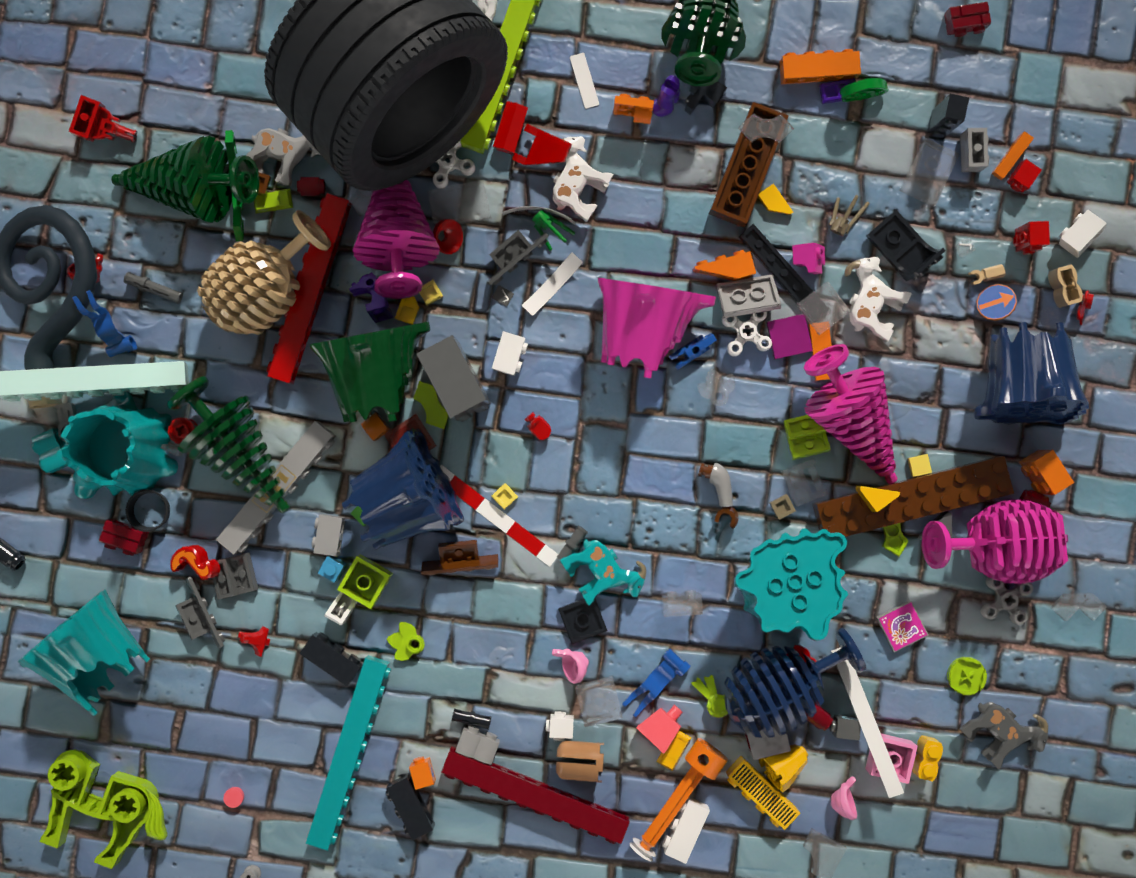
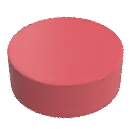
[223,787,244,808]

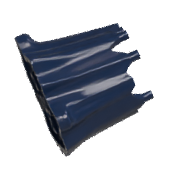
[974,322,1089,425]
[342,428,464,550]

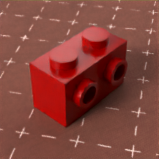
[1013,221,1050,255]

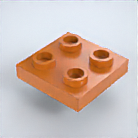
[613,94,654,124]

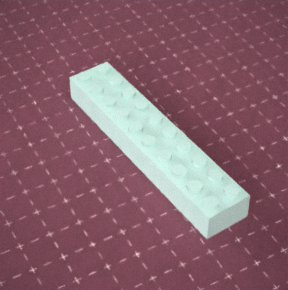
[0,361,189,402]

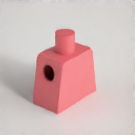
[636,704,683,754]

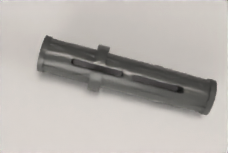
[123,272,183,304]

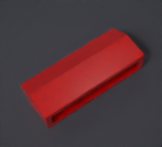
[493,101,528,155]

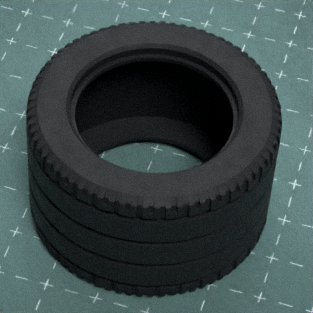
[264,0,508,191]

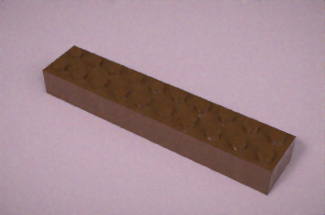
[812,456,1014,537]

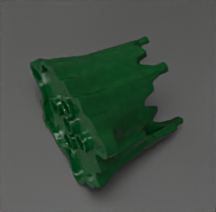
[309,322,431,423]

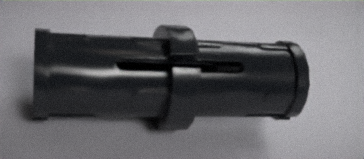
[452,708,492,729]

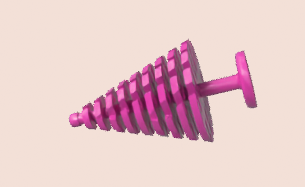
[353,180,440,299]
[804,344,898,484]

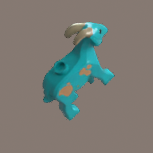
[560,539,646,606]

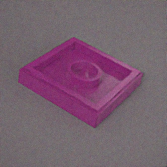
[766,314,813,359]

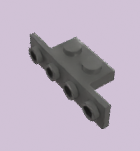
[487,230,549,285]
[175,577,225,649]

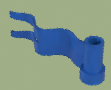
[72,290,137,358]
[622,648,691,718]

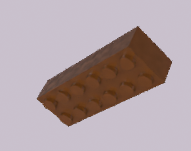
[708,102,789,228]

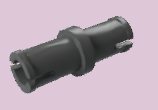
[556,525,588,560]

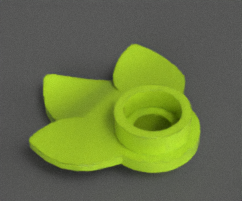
[387,622,425,661]

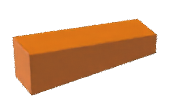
[991,131,1034,180]

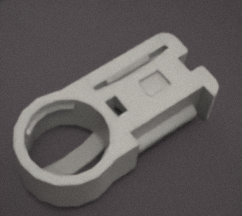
[54,403,77,442]

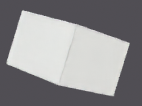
[324,592,357,625]

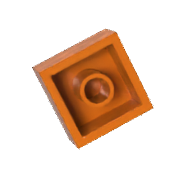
[1019,449,1074,495]

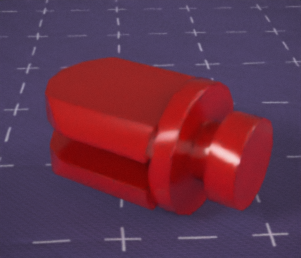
[524,412,551,440]

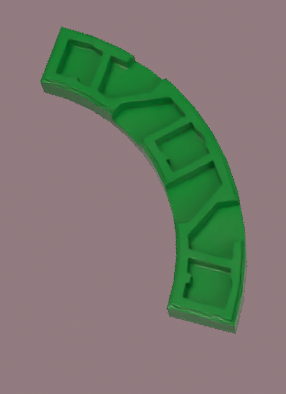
[225,130,244,241]

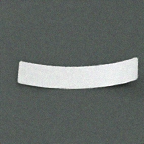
[502,206,575,225]
[522,252,583,316]

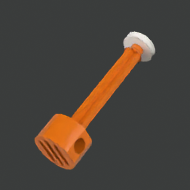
[629,738,728,862]

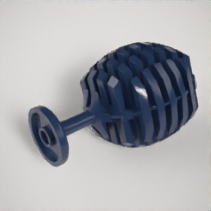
[723,628,866,738]

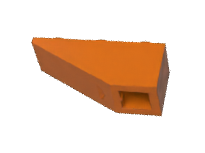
[693,250,756,281]

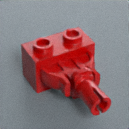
[68,95,137,143]

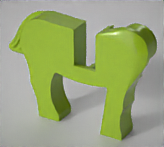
[39,750,168,869]

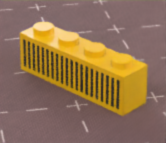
[726,755,800,830]

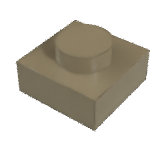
[769,494,796,520]

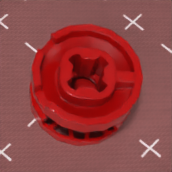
[168,417,198,444]

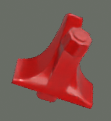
[238,626,270,657]

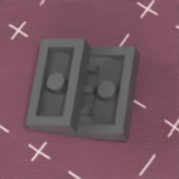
[213,552,259,600]

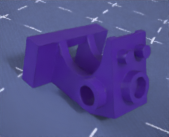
[349,272,393,323]

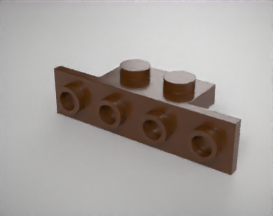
[421,540,499,575]

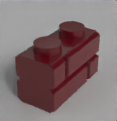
[944,2,991,37]
[99,519,149,556]

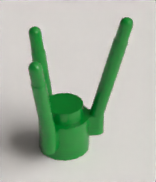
[532,210,575,251]

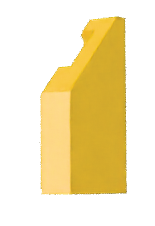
[395,296,420,325]

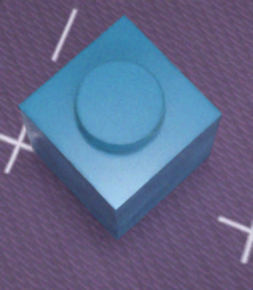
[318,555,348,583]

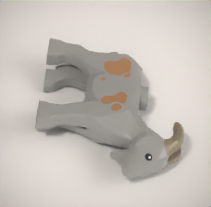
[246,128,321,187]

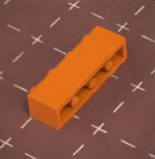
[779,49,861,84]

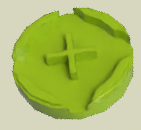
[947,657,987,696]

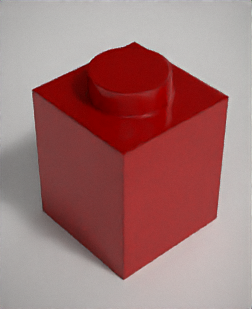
[1007,159,1042,193]

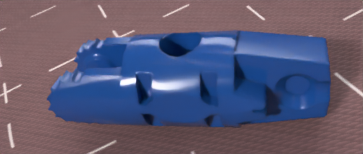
[669,333,717,370]

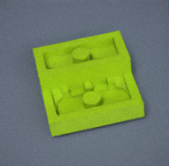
[783,415,831,460]

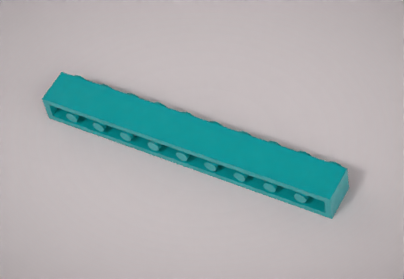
[306,655,391,851]

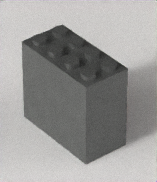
[417,335,491,422]

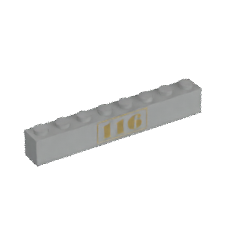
[216,421,336,555]

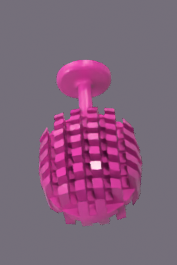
[922,500,1068,584]

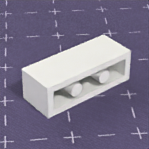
[662,797,710,864]

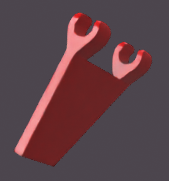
[512,124,572,166]

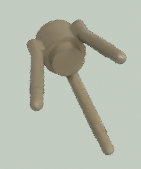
[829,195,870,236]

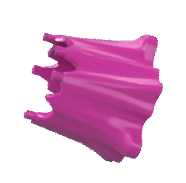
[598,277,716,378]

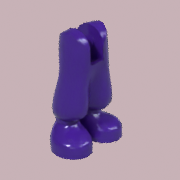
[652,75,680,117]

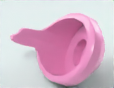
[552,649,589,684]
[831,776,857,820]

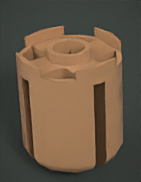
[556,740,604,783]

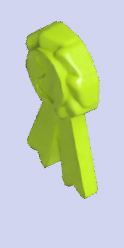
[691,675,728,718]

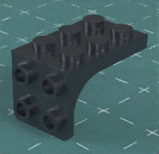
[866,210,946,281]

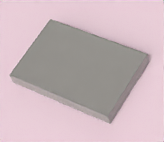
[716,274,781,318]

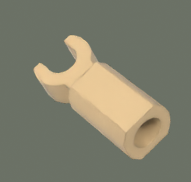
[968,264,1006,285]

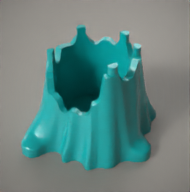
[57,392,178,499]
[734,528,848,641]
[18,589,150,716]

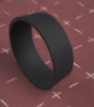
[125,489,170,532]

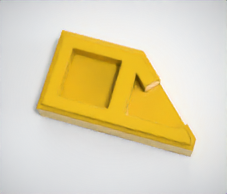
[758,183,794,215]

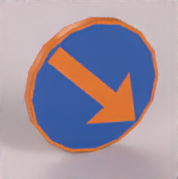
[977,284,1017,321]

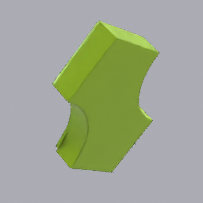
[413,381,448,429]
[882,523,909,557]

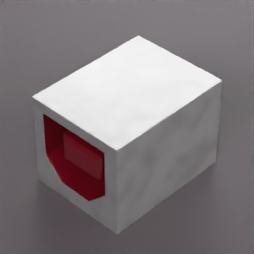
[743,721,791,760]

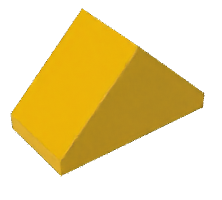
[856,486,900,512]

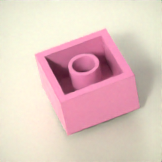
[865,733,918,784]

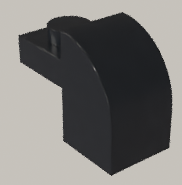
[684,81,727,115]

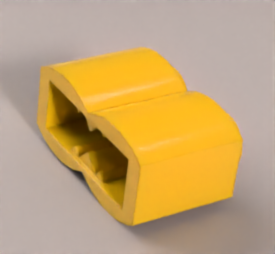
[912,735,943,782]

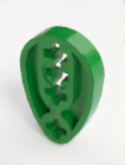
[840,78,889,102]

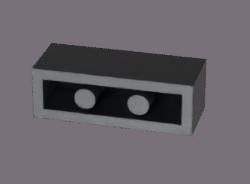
[927,93,969,138]
[299,632,363,687]
[386,773,435,840]

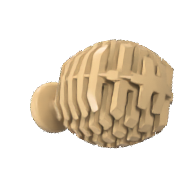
[197,210,331,335]

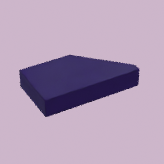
[819,78,855,104]

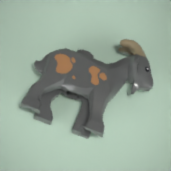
[959,702,1048,770]

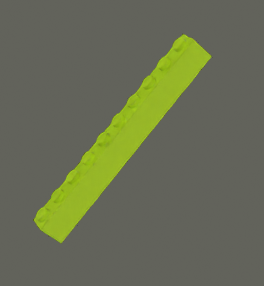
[460,0,541,154]

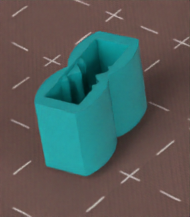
[31,428,68,473]

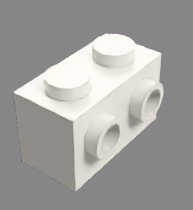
[1059,210,1107,258]
[492,331,528,376]

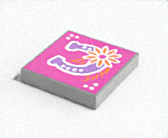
[876,600,928,652]

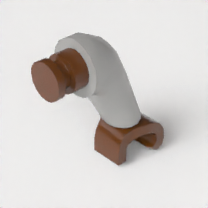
[698,463,739,529]

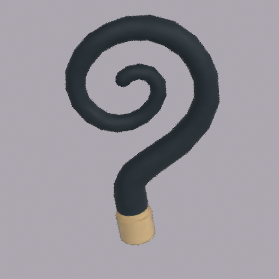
[0,205,97,409]

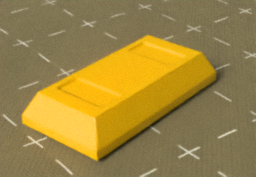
[656,731,692,771]

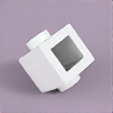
[546,711,574,741]

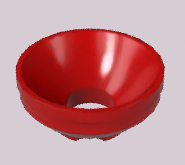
[433,219,463,255]

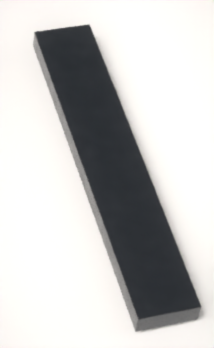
[738,223,829,323]

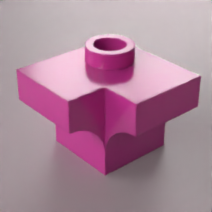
[792,243,825,275]

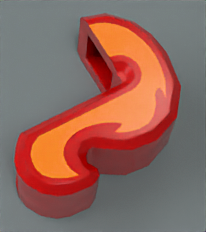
[170,545,220,580]

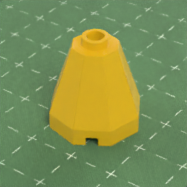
[759,744,808,793]

